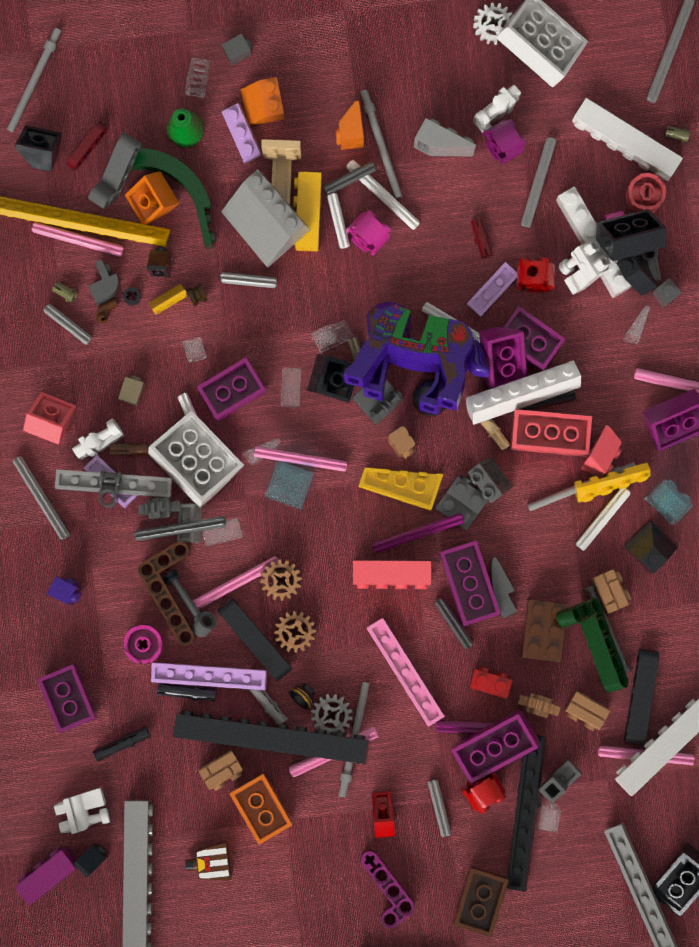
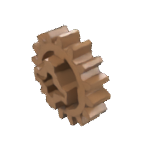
[259,558,302,601]
[274,611,316,653]
[518,693,561,718]

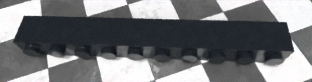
[173,710,370,764]

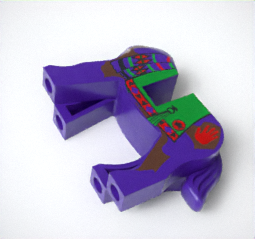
[344,302,490,415]

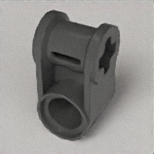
[99,470,122,508]

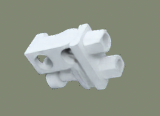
[473,85,521,133]
[559,240,610,295]
[72,419,125,460]
[54,787,111,834]

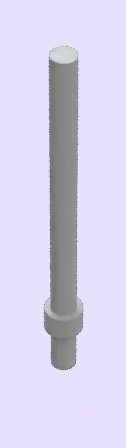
[7,28,61,132]
[360,90,402,199]
[527,462,636,511]
[338,682,370,798]

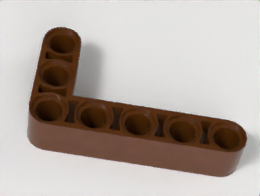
[138,542,195,646]

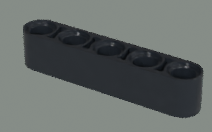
[217,598,292,681]
[624,648,659,746]

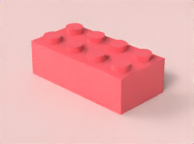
[510,409,592,457]
[353,561,431,589]

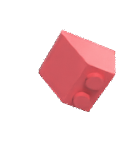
[23,392,76,445]
[581,425,622,479]

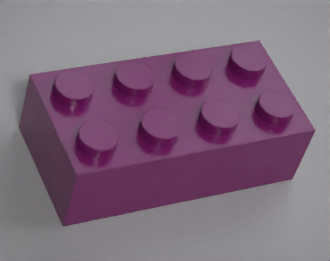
[439,540,501,626]
[451,708,540,783]

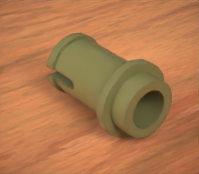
[665,125,690,143]
[52,281,78,302]

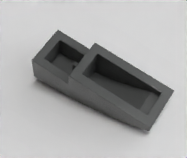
[490,557,517,619]

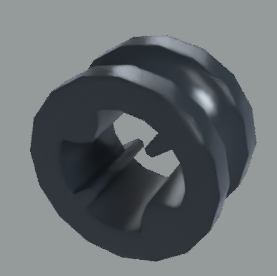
[123,287,141,306]

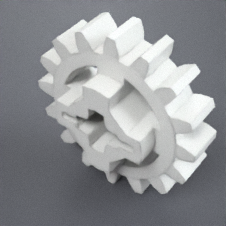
[473,3,513,45]

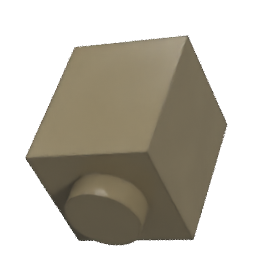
[118,375,145,406]

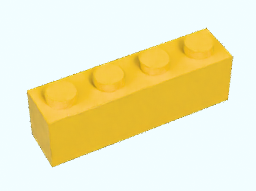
[293,172,322,251]

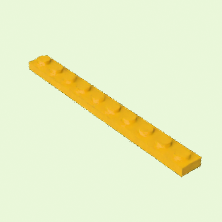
[0,196,170,247]

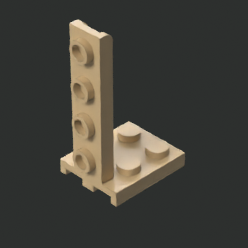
[262,139,302,205]

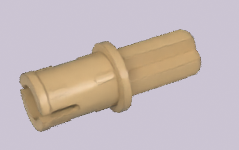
[480,419,510,450]

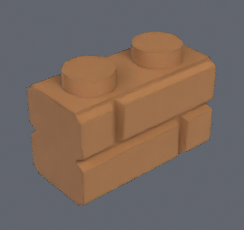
[388,426,415,459]
[591,569,631,614]
[564,690,611,731]
[198,749,244,791]

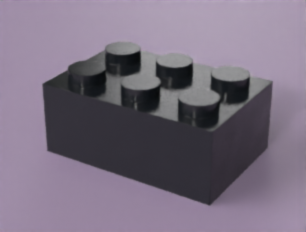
[596,209,666,261]

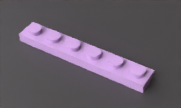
[151,662,267,690]

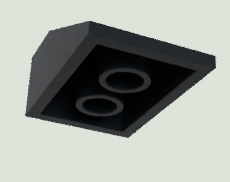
[652,843,699,916]

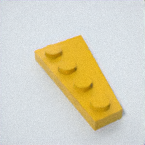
[574,463,650,503]
[358,468,443,511]

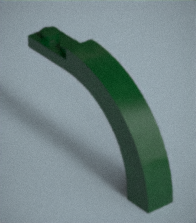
[130,148,216,250]

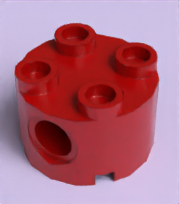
[517,258,555,293]
[461,771,506,814]

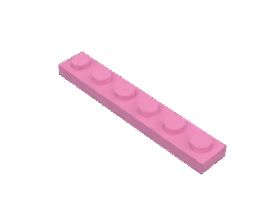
[367,618,445,727]

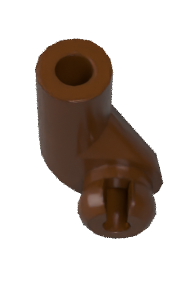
[96,298,118,324]

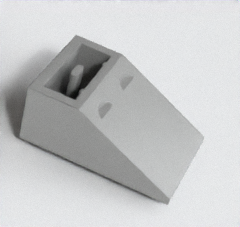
[414,118,476,157]

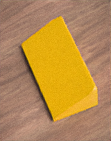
[149,284,187,315]

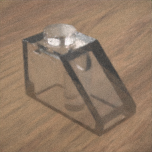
[311,320,354,354]

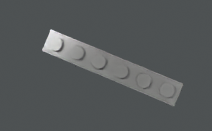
[55,469,172,498]

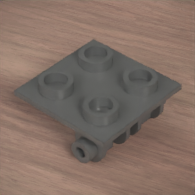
[352,380,403,425]

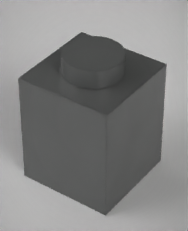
[222,34,253,66]
[652,278,682,308]

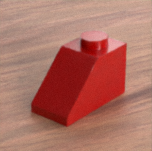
[372,791,395,838]

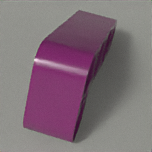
[361,849,414,928]

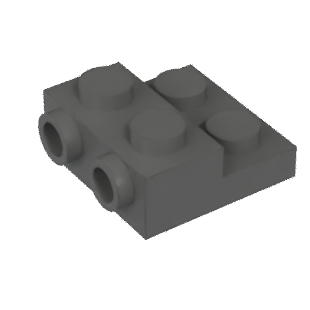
[468,456,514,503]
[435,476,488,530]

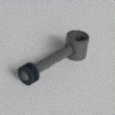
[163,570,217,637]

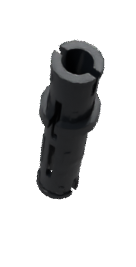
[157,683,217,702]
[93,726,151,762]

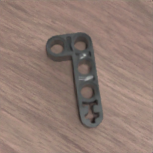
[88,133,142,209]

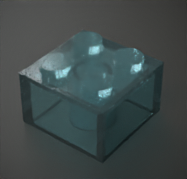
[265,460,314,511]
[644,479,694,524]

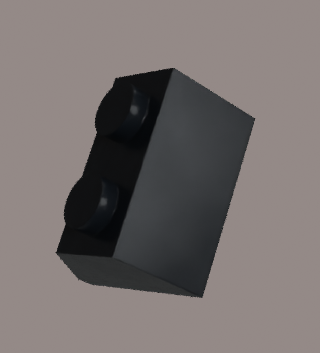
[307,354,354,403]

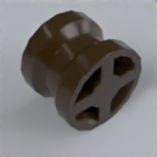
[187,283,208,307]

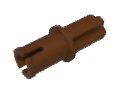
[110,442,148,457]

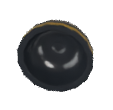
[289,684,315,710]

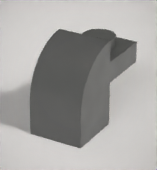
[88,259,120,306]
[539,759,582,804]

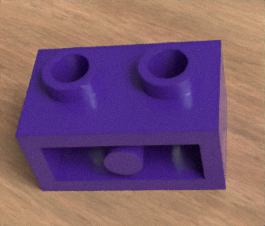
[47,577,82,605]

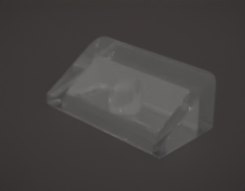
[281,368,302,407]
[201,518,243,547]

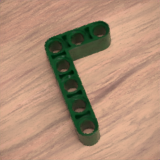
[556,598,629,693]

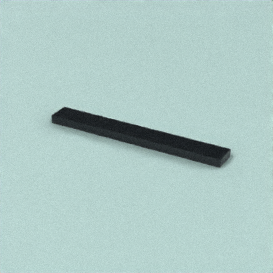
[506,734,546,892]

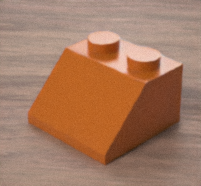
[241,77,285,126]
[335,101,364,150]
[125,171,179,225]

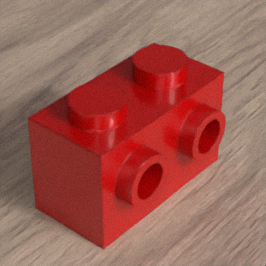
[469,666,513,699]

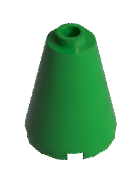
[166,108,204,148]

